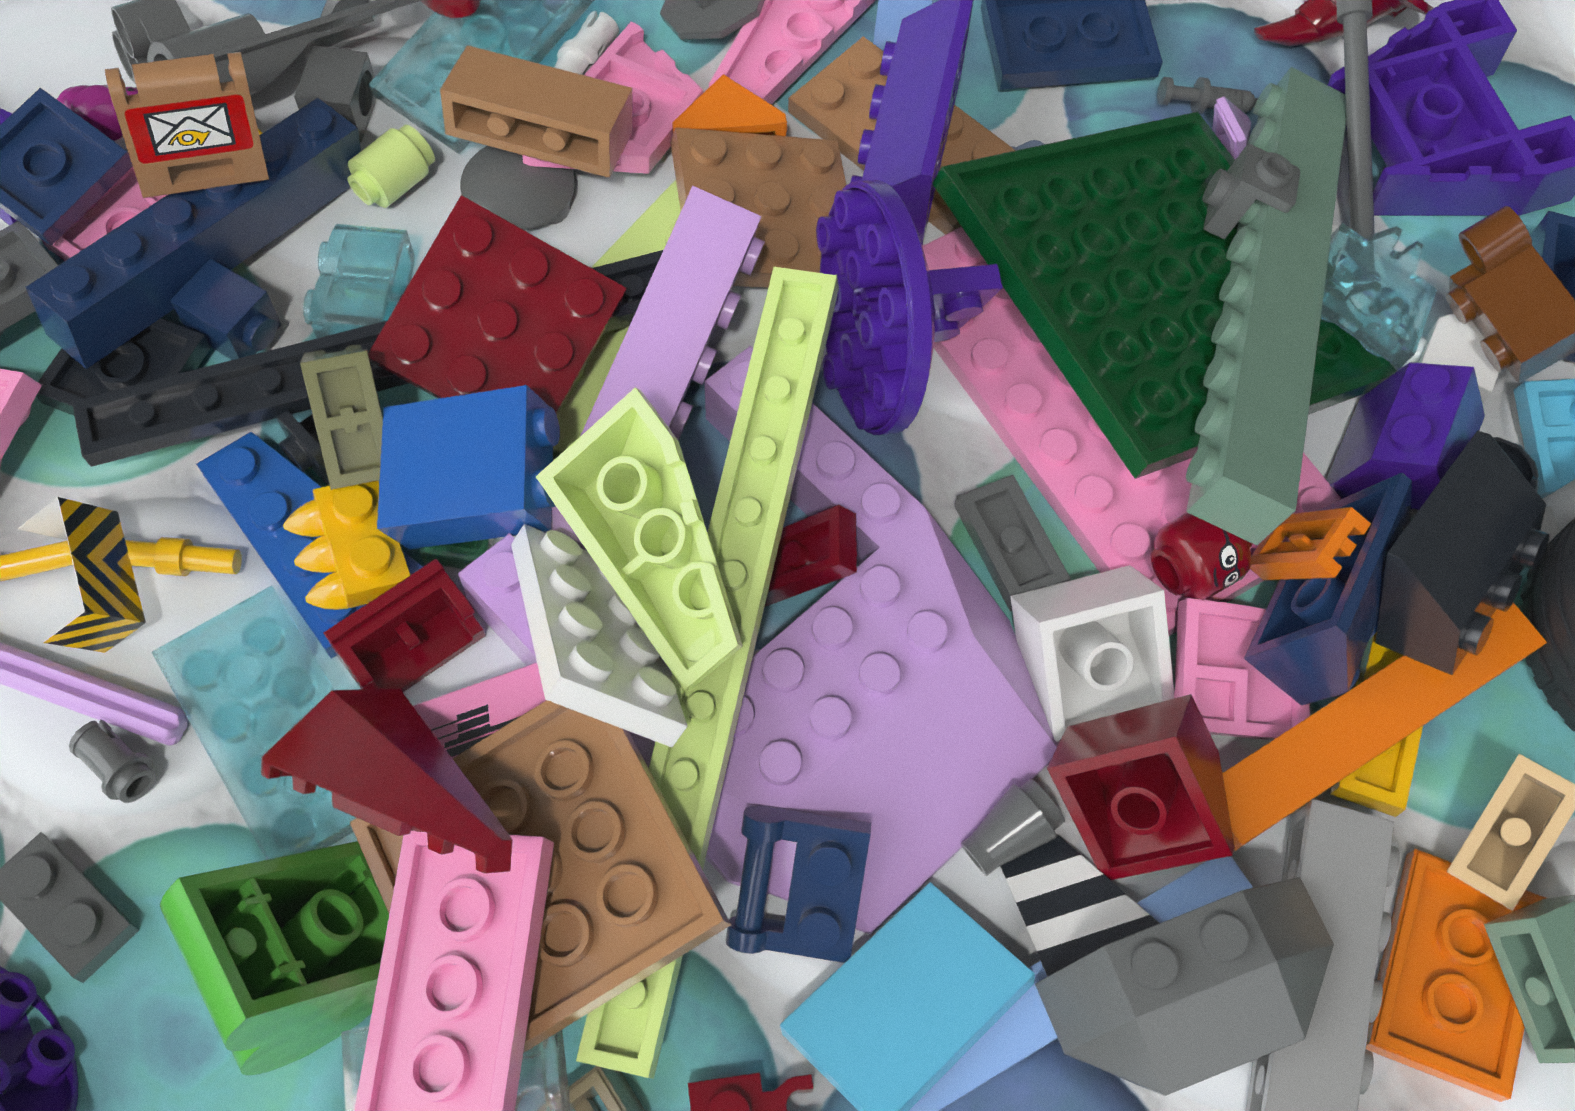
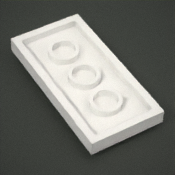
[511,524,687,747]

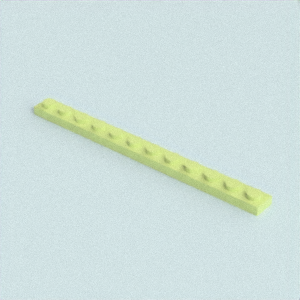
[576,267,839,1079]

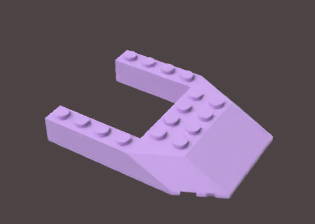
[458,346,1058,935]

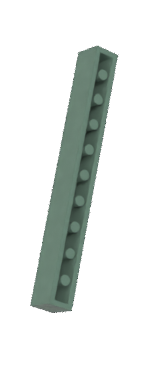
[1186,67,1346,545]

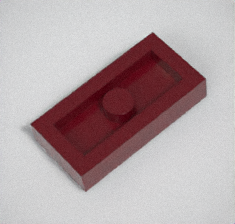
[764,505,857,607]

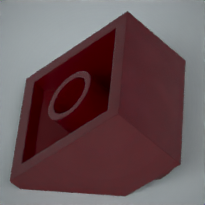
[1047,694,1235,880]

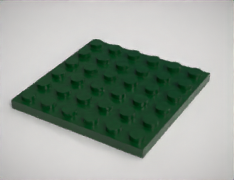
[932,112,1397,479]

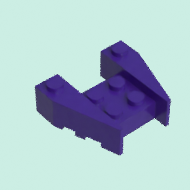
[1328,0,1575,216]

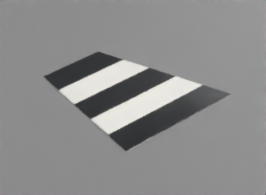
[1000,836,1160,977]

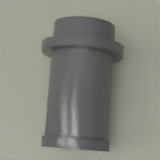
[69,720,156,803]

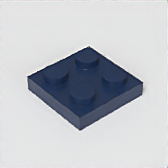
[0,87,133,246]

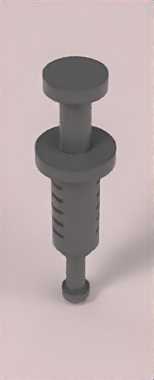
[1157,77,1258,114]

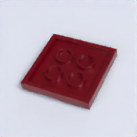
[368,195,627,415]

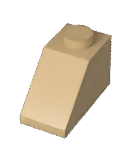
[1447,754,1575,911]

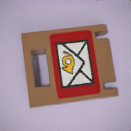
[105,52,269,198]

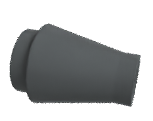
[961,779,1065,876]

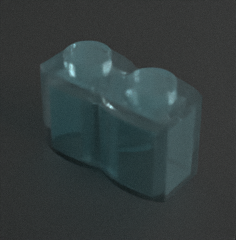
[303,224,415,338]

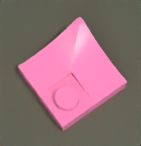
[1174,598,1310,740]

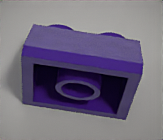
[1326,362,1485,510]

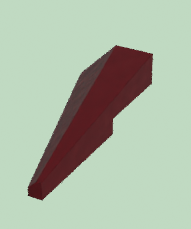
[261,688,513,874]

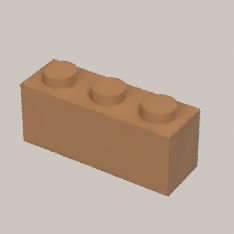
[440,45,633,178]

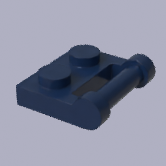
[725,805,871,963]

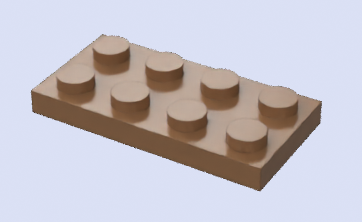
[788,36,1016,235]

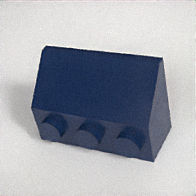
[1244,473,1412,706]

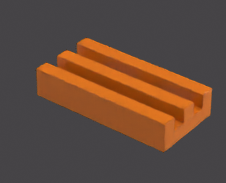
[1250,507,1371,580]

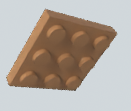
[670,128,847,288]

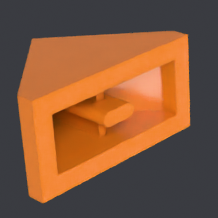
[672,74,787,136]

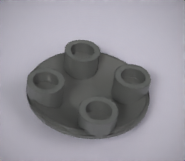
[460,146,574,231]

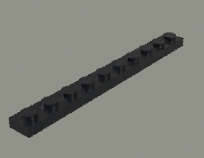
[72,250,663,467]

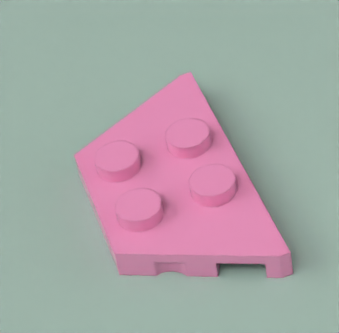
[522,22,703,174]

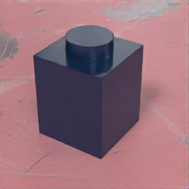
[170,258,282,360]

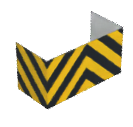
[17,497,146,653]

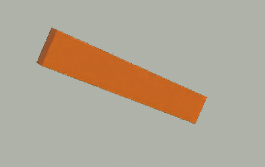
[1222,602,1547,851]

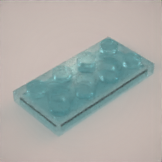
[369,0,595,154]
[151,585,356,860]

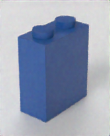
[377,385,560,549]

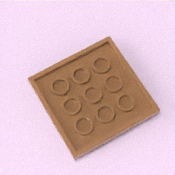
[350,700,731,1053]

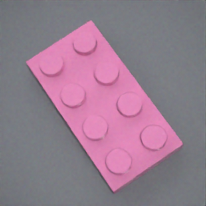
[354,831,554,1111]

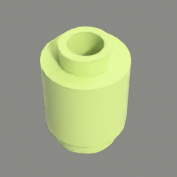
[347,125,435,208]

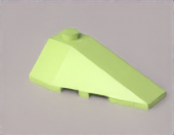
[536,387,743,691]

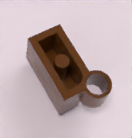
[1445,206,1575,384]

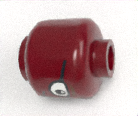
[1151,512,1253,600]

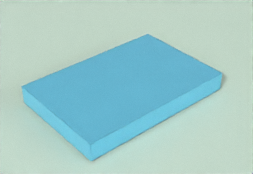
[780,882,1035,1111]

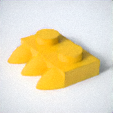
[283,481,410,610]

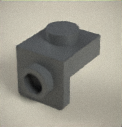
[1203,143,1300,239]

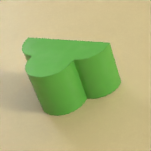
[160,841,389,1076]

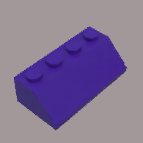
[850,0,974,246]

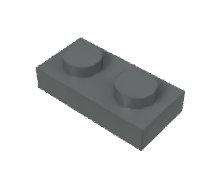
[955,475,1071,612]
[0,832,139,983]

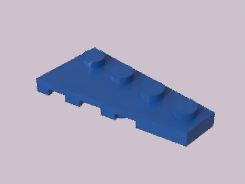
[196,432,423,659]

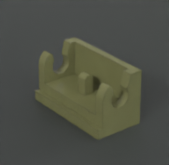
[300,345,383,490]

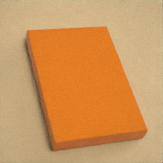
[1366,849,1547,1102]

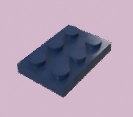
[980,0,1163,90]

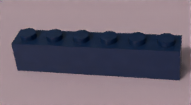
[25,98,361,369]

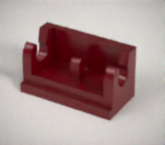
[323,559,486,692]

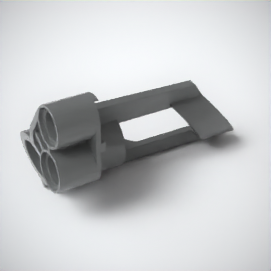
[111,0,421,95]

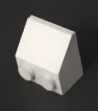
[1010,565,1174,742]

